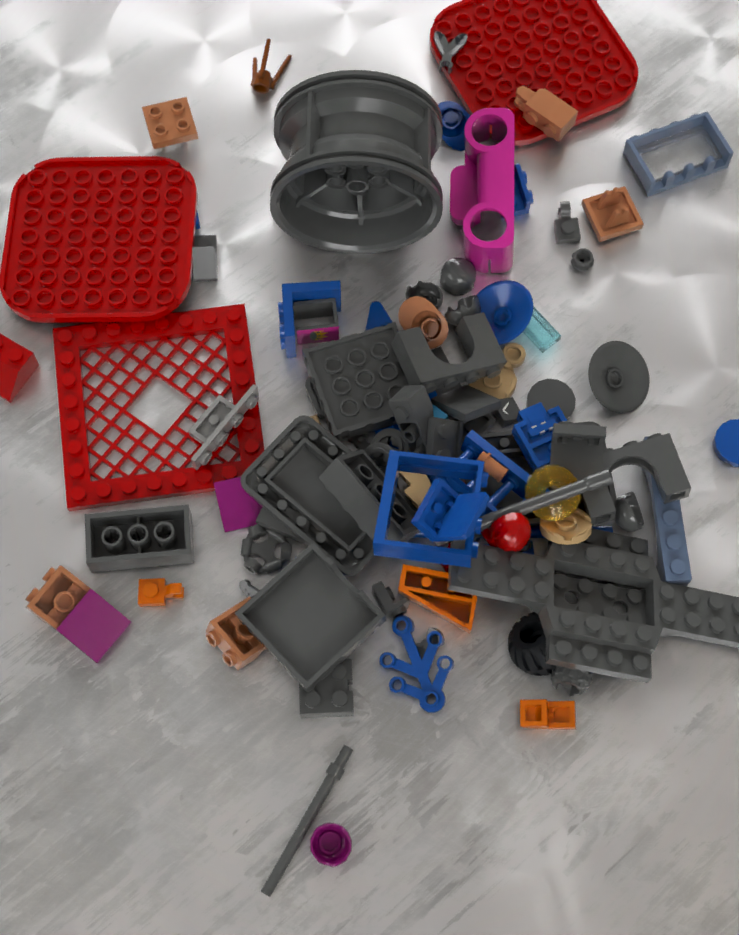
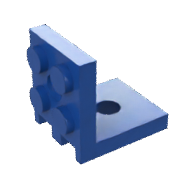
[278,280,341,358]

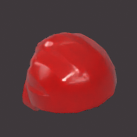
[481,512,531,552]

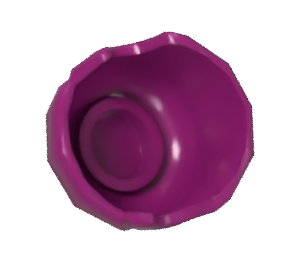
[310,822,352,867]

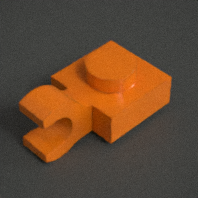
[138,578,184,607]

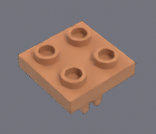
[142,97,198,149]
[581,186,644,242]

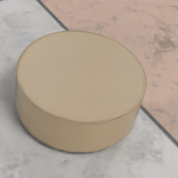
[502,343,526,368]

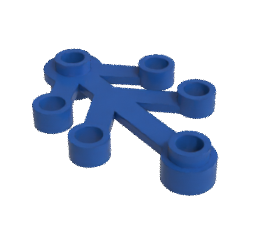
[379,615,454,713]

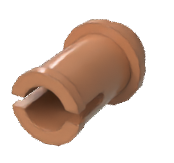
[477,451,509,482]

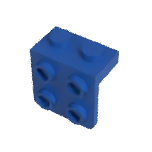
[411,478,490,542]

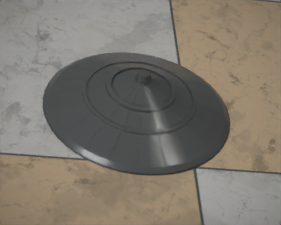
[588,341,650,413]

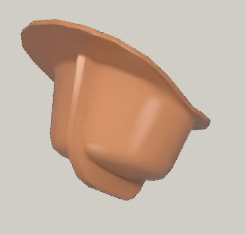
[398,296,449,349]

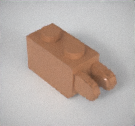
[514,86,578,142]

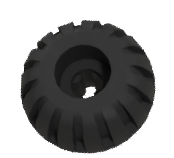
[508,612,557,676]

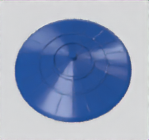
[477,280,533,345]

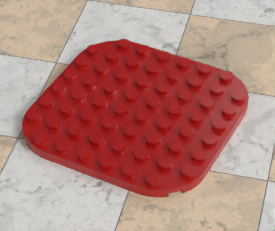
[429,0,638,146]
[0,156,198,323]

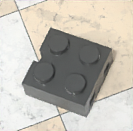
[299,659,354,718]

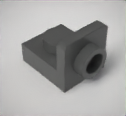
[371,581,410,619]

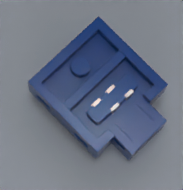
[512,402,567,475]

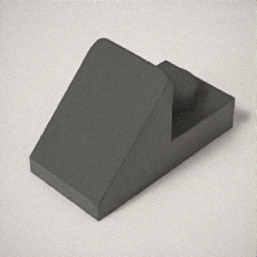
[192,235,218,282]

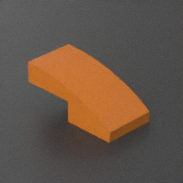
[520,699,576,729]

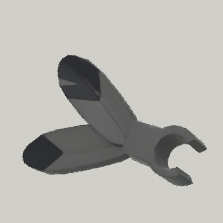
[434,31,467,74]

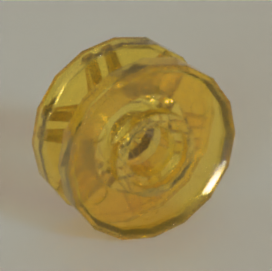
[525,465,581,521]

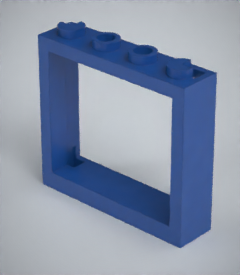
[373,450,489,568]

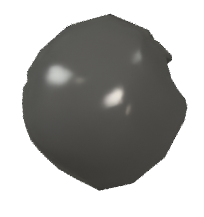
[440,257,476,295]
[405,281,443,309]
[445,295,481,326]
[614,492,644,532]

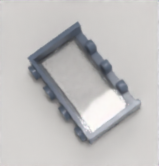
[623,111,734,197]

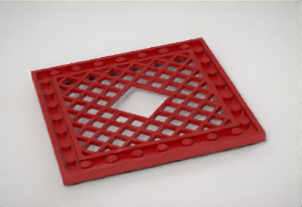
[53,304,265,512]

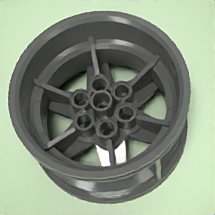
[270,70,443,254]

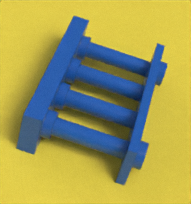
[430,430,550,516]

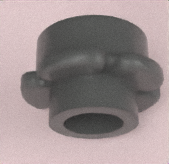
[571,248,594,271]

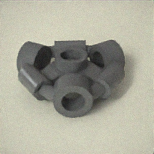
[241,524,292,575]

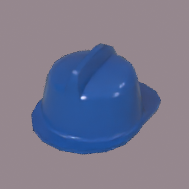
[438,101,471,151]

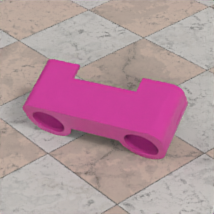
[450,108,515,273]

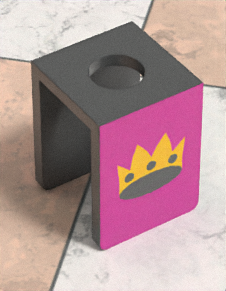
[293,298,339,345]

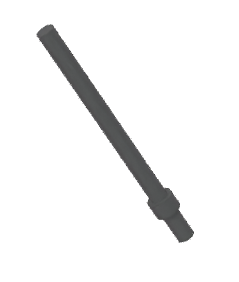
[261,745,353,897]

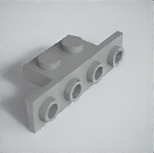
[188,384,259,470]

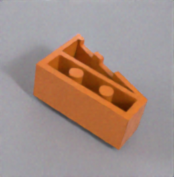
[398,564,477,634]

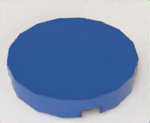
[713,419,739,468]

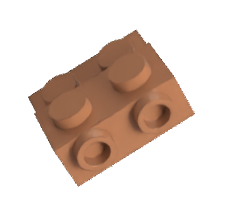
[25,565,100,630]
[205,596,266,671]

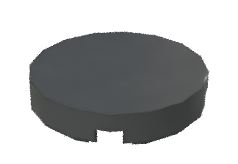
[526,379,576,420]

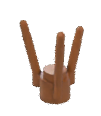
[250,38,292,94]

